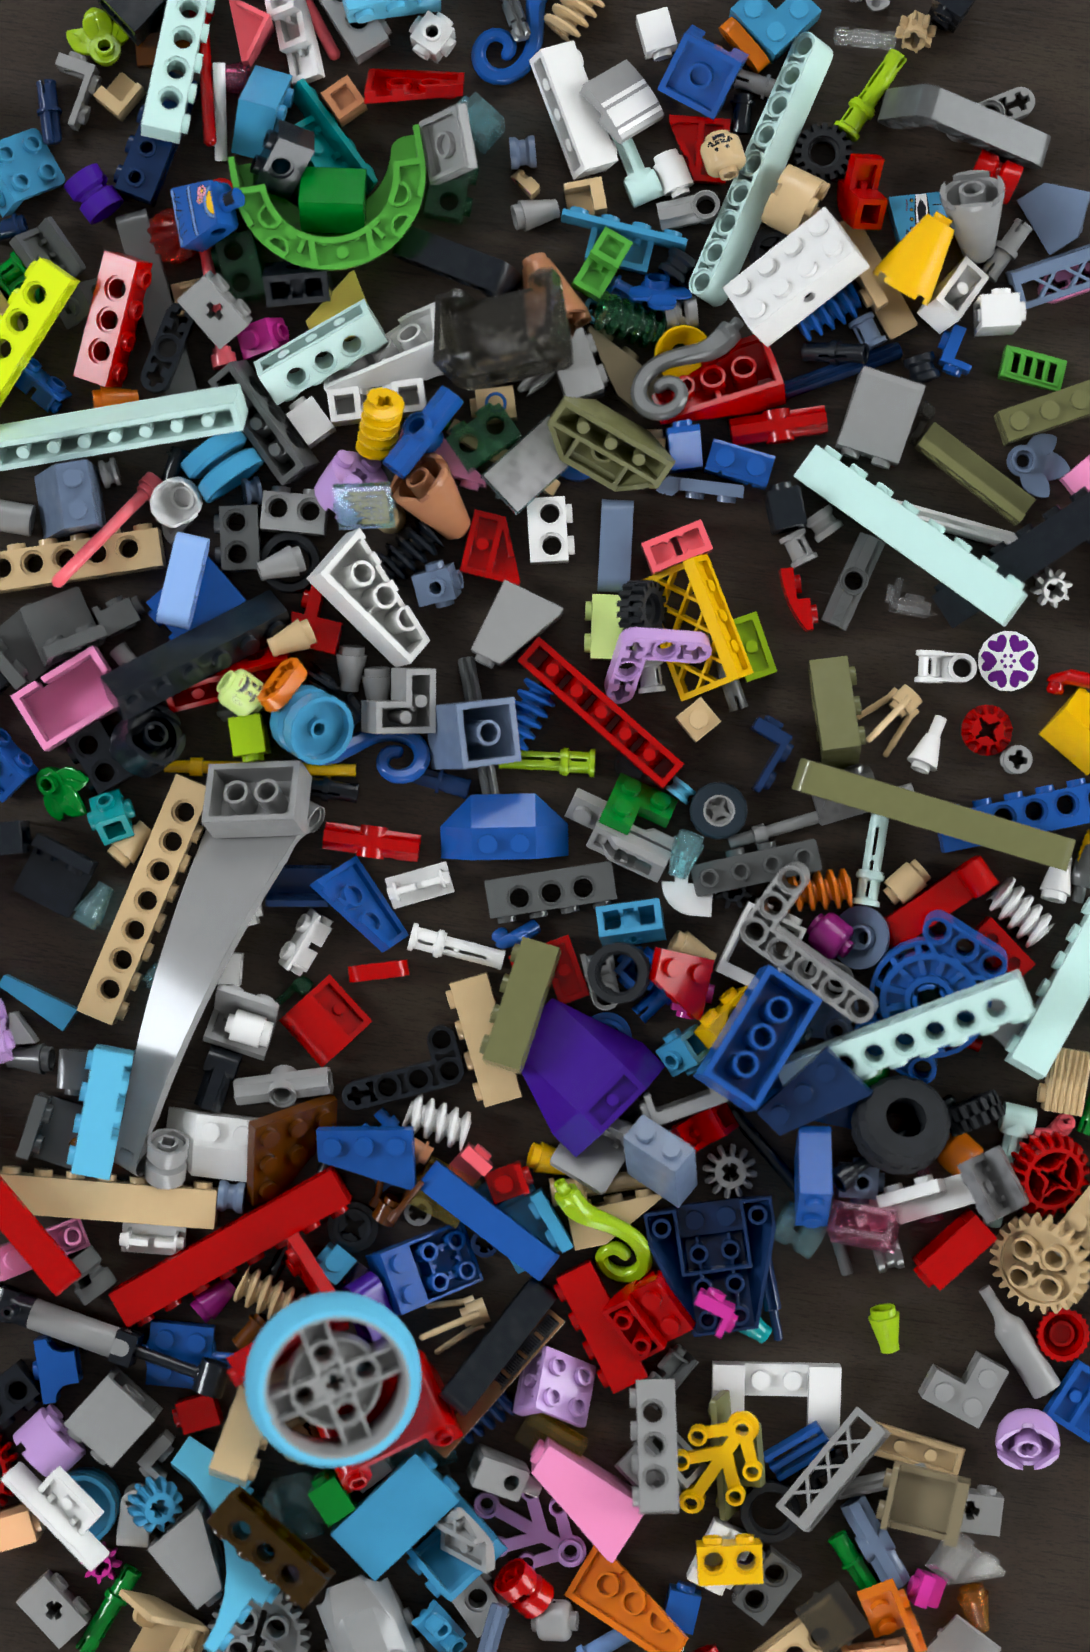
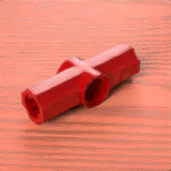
[729,405,828,446]
[322,822,422,862]

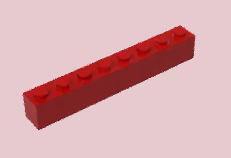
[108,1166,352,1328]

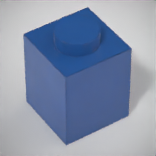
[663,1581,702,1635]

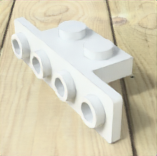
[854,1173,976,1234]
[1,1462,110,1571]

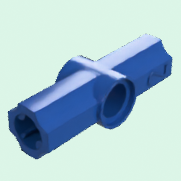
[383,386,463,479]

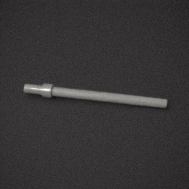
[728,783,914,849]

